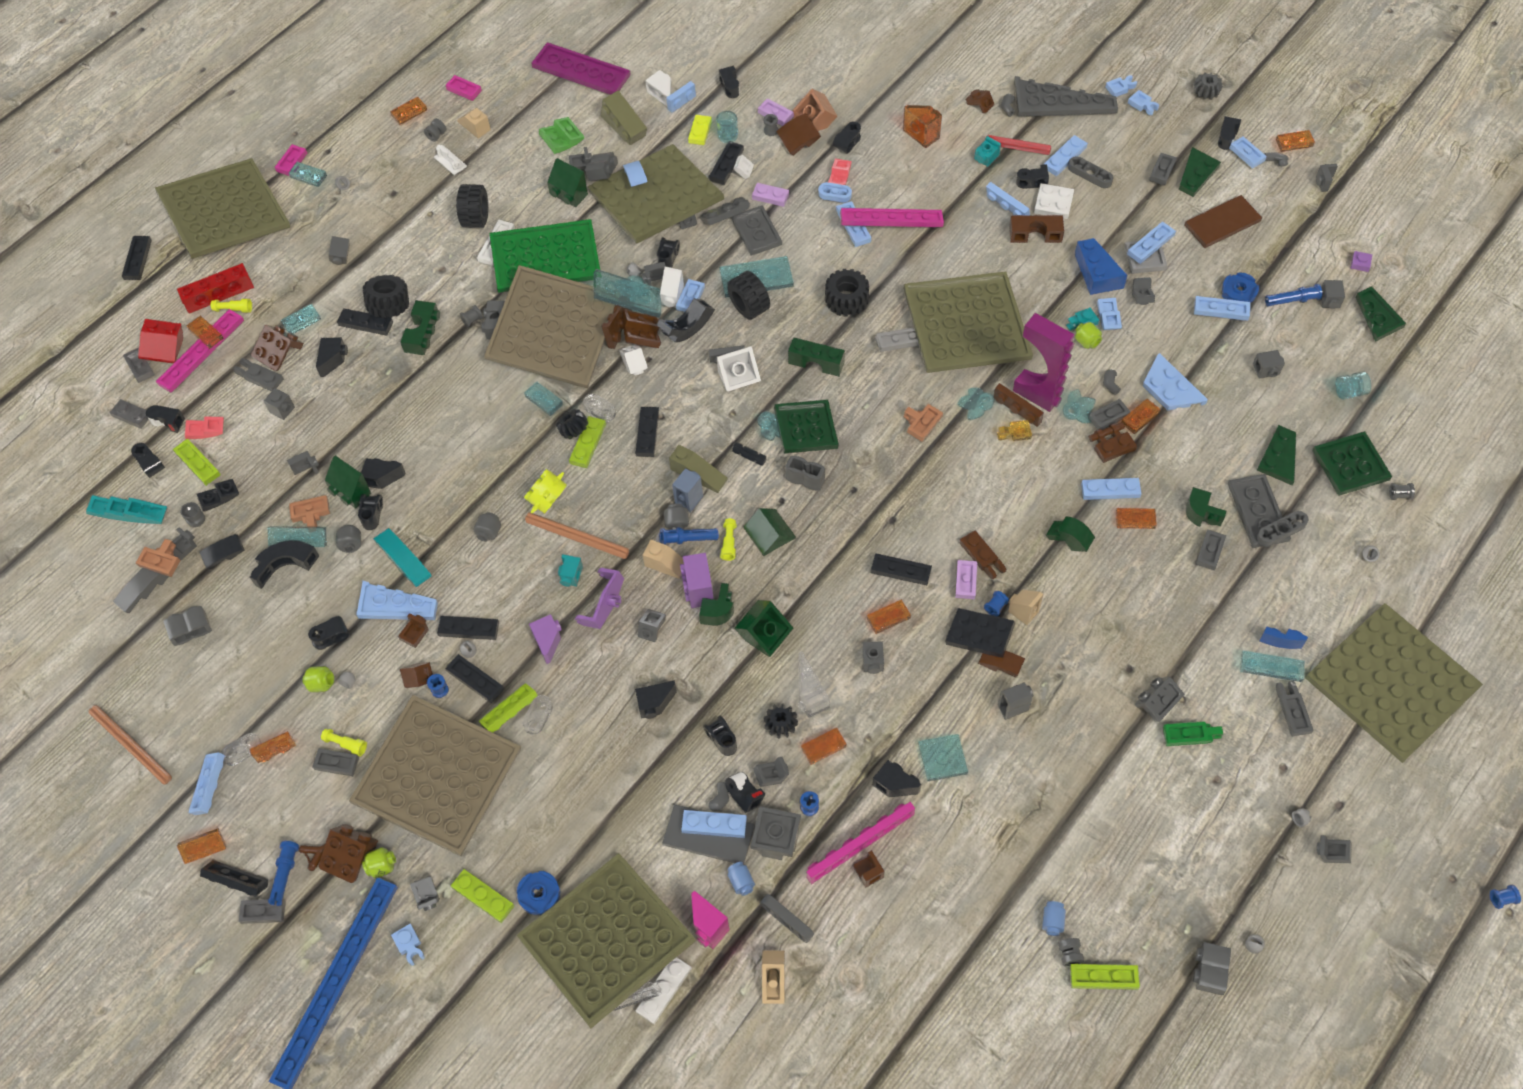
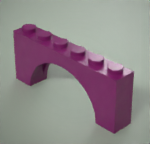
[1013,313,1075,412]

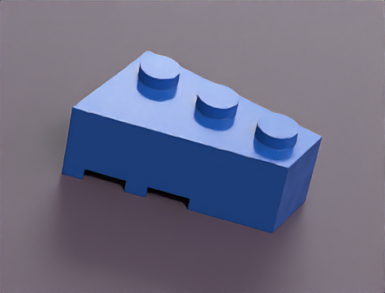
[1075,238,1127,295]

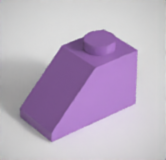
[529,614,562,664]

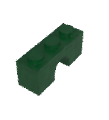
[400,300,440,355]
[788,337,845,377]

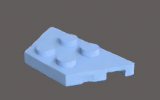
[1143,353,1208,410]

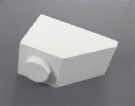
[646,70,672,106]
[660,267,684,308]
[619,344,648,375]

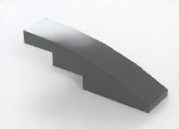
[113,547,185,614]

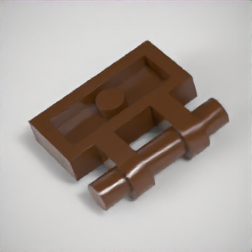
[1088,422,1137,463]

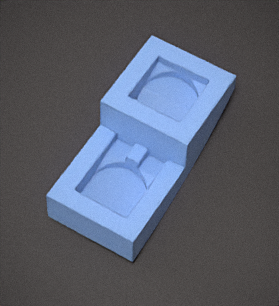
[623,161,647,187]
[1097,298,1122,330]

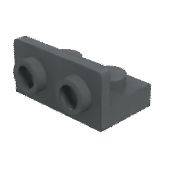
[1134,676,1185,722]

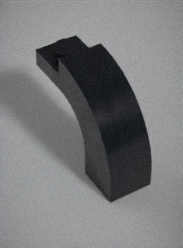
[657,298,715,342]
[250,540,319,589]

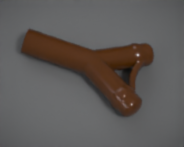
[299,843,326,871]

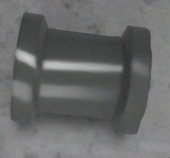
[763,114,778,136]
[460,305,483,327]
[1389,483,1415,500]

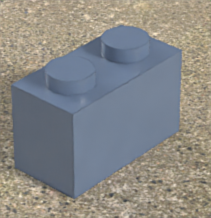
[672,468,703,513]

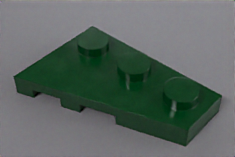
[1179,147,1221,197]
[1355,286,1406,342]
[1257,425,1296,486]

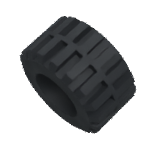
[456,184,489,228]
[825,269,869,317]
[727,270,771,320]
[363,274,409,318]

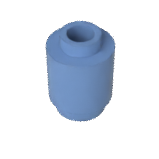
[727,862,755,896]
[1042,901,1066,936]

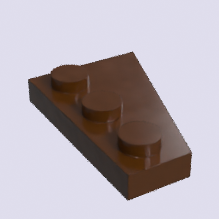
[601,296,632,349]

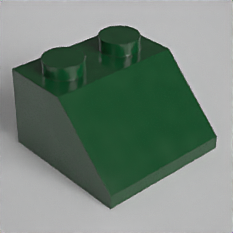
[547,158,588,207]
[325,455,371,509]
[734,600,794,657]

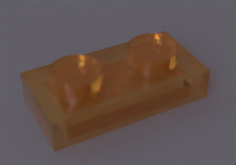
[390,96,427,125]
[1276,130,1315,152]
[186,315,224,349]
[1121,399,1161,434]
[1116,508,1157,529]
[867,599,911,634]
[801,727,847,765]
[249,731,296,763]
[177,828,226,864]

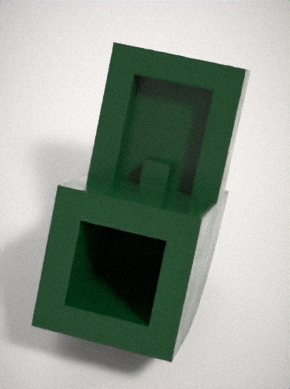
[1186,487,1227,527]
[1046,516,1095,552]
[699,583,734,626]

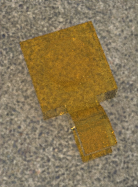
[997,420,1032,441]

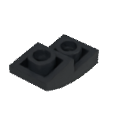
[196,479,239,512]
[199,534,245,569]

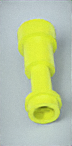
[211,299,252,313]
[720,518,737,561]
[321,728,367,757]

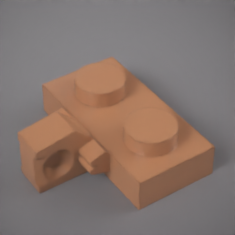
[903,404,943,442]
[289,495,330,533]
[136,539,181,577]

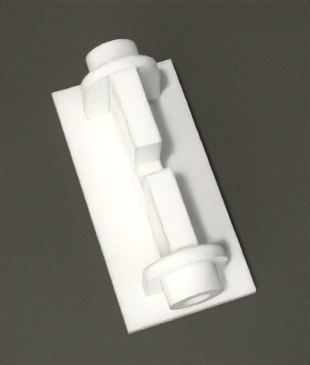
[434,145,467,175]

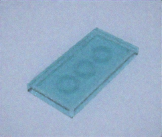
[719,256,794,298]
[593,269,661,318]

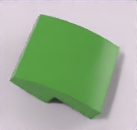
[539,117,584,154]

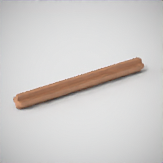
[525,512,629,559]
[88,705,172,785]

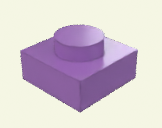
[1351,251,1373,272]

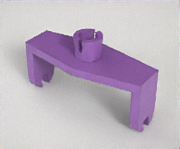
[575,568,624,629]

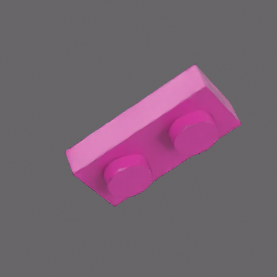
[445,75,482,101]
[275,144,307,176]

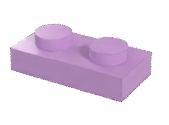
[758,99,794,126]
[752,183,789,207]
[955,560,977,599]

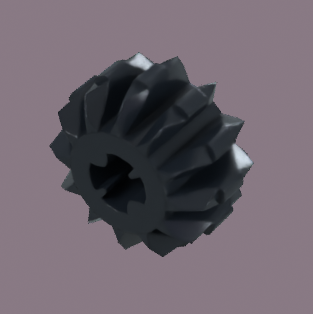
[556,409,588,440]
[764,703,798,739]

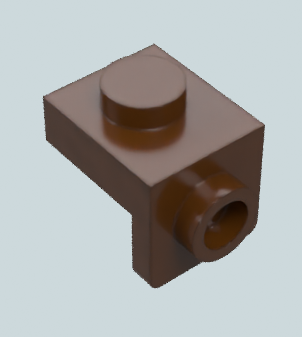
[965,89,994,113]
[398,613,429,648]

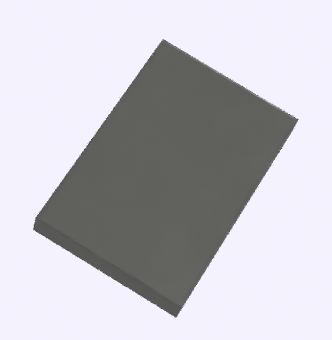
[732,205,782,256]

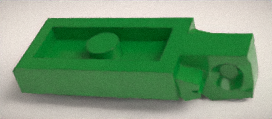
[1163,722,1223,746]

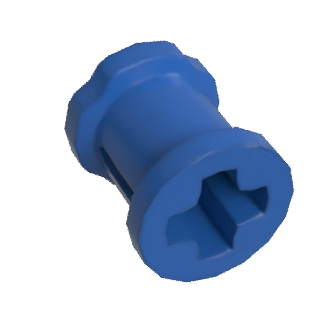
[984,591,1009,617]
[427,674,449,698]
[800,791,819,816]
[1490,884,1521,909]

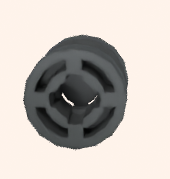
[424,118,447,142]
[180,502,205,528]
[1058,938,1084,966]

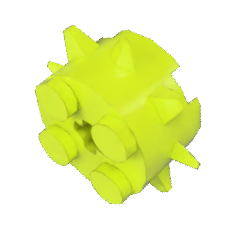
[524,468,567,514]

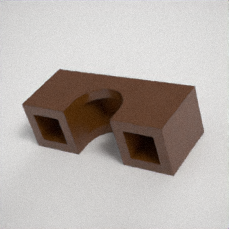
[1009,215,1064,243]

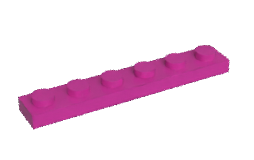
[840,208,944,227]
[156,309,244,393]
[806,802,915,885]

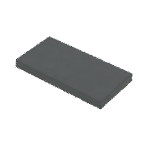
[1228,474,1291,548]
[662,804,755,864]

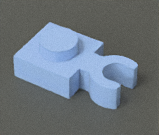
[1105,75,1137,97]
[1128,90,1159,116]
[391,924,425,966]

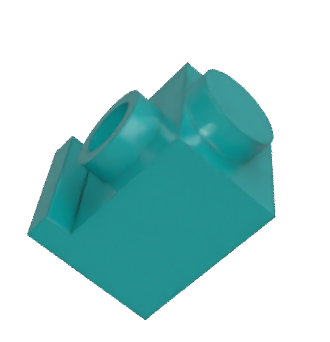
[974,136,1001,167]
[558,554,583,587]

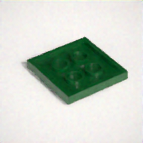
[774,400,839,454]
[1312,431,1392,496]

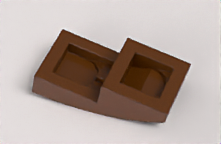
[978,651,1025,678]

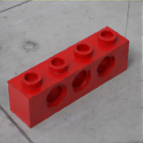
[177,263,254,314]

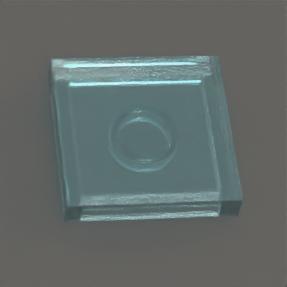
[918,734,968,782]

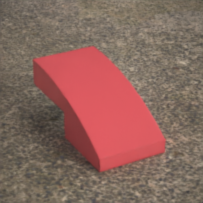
[828,158,852,185]
[185,417,224,439]

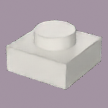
[734,155,754,179]

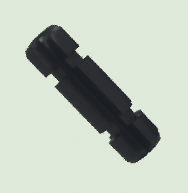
[732,442,767,466]

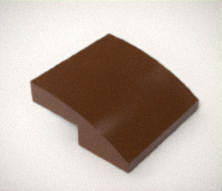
[776,113,821,156]
[623,310,661,348]

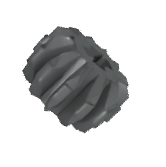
[1194,72,1223,100]

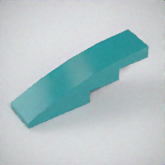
[86,495,167,524]
[373,528,432,587]

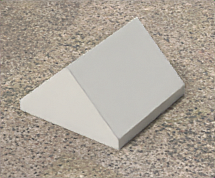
[717,346,761,392]

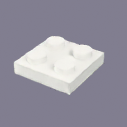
[1034,184,1074,219]

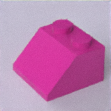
[691,891,730,949]

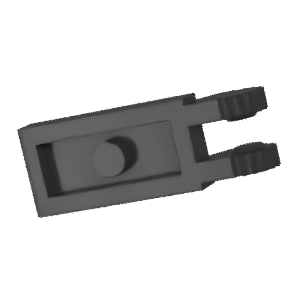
[702,197,750,225]
[233,358,284,392]
[1276,681,1314,737]

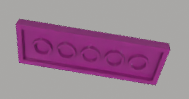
[531,42,631,95]

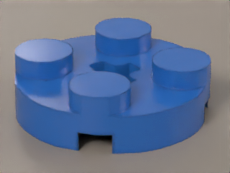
[1222,272,1259,303]
[517,871,561,916]

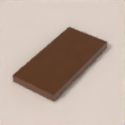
[1184,195,1262,248]

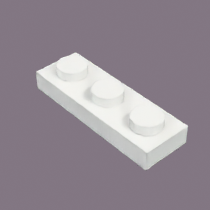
[477,220,515,266]
[636,957,692,1025]

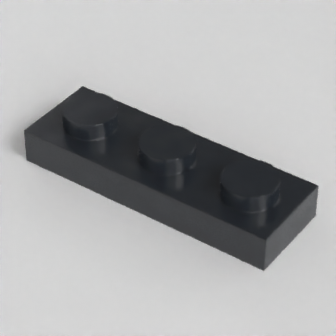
[709,141,744,185]
[122,236,152,280]
[337,308,393,336]
[635,407,659,457]
[871,553,932,586]
[437,616,499,640]
[445,654,504,704]
[200,860,268,897]

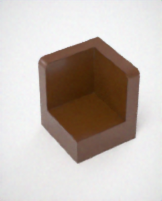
[400,662,433,688]
[853,850,885,888]

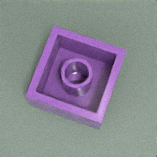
[680,553,713,608]

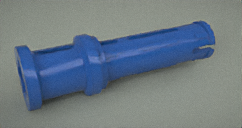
[1265,284,1322,307]
[659,527,719,545]
[268,841,299,906]

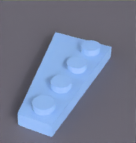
[357,581,438,620]

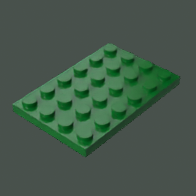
[489,219,602,293]

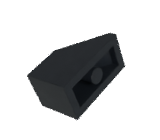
[316,337,348,377]
[635,680,677,719]

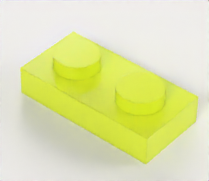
[688,115,712,145]

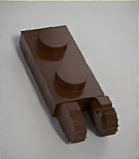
[959,530,1007,579]

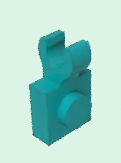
[1066,307,1099,331]

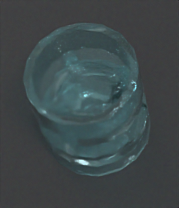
[716,111,739,143]
[1335,371,1371,400]

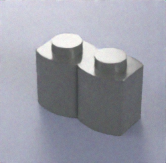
[585,152,618,181]
[785,456,825,491]
[164,606,212,646]
[998,682,1034,720]
[1193,942,1231,995]

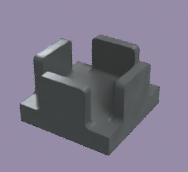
[750,807,801,860]

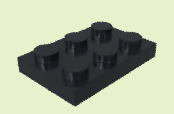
[945,608,1015,658]

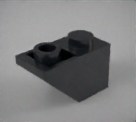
[361,458,406,489]
[872,760,921,798]

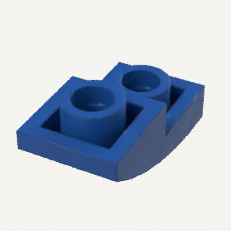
[1260,627,1308,649]

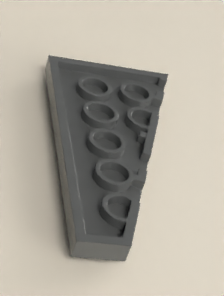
[1014,76,1118,116]

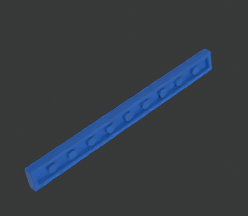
[268,877,398,1089]

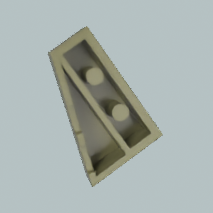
[600,90,647,145]

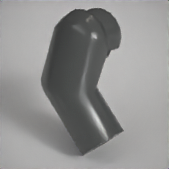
[1001,93,1015,117]
[1264,152,1289,166]
[1103,369,1121,395]
[709,782,729,811]

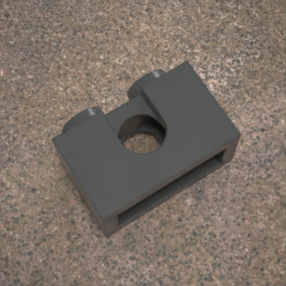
[482,301,505,340]

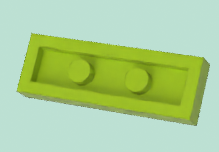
[569,416,606,468]
[173,438,221,486]
[478,683,538,733]
[451,869,514,923]
[1070,964,1140,990]

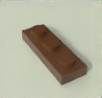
[993,383,1044,427]

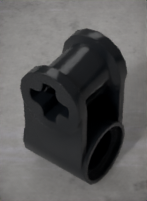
[833,121,861,154]
[657,237,680,268]
[131,443,165,478]
[358,494,383,530]
[308,616,350,650]
[703,715,737,756]

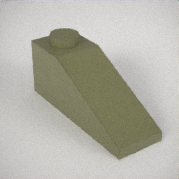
[669,445,728,493]

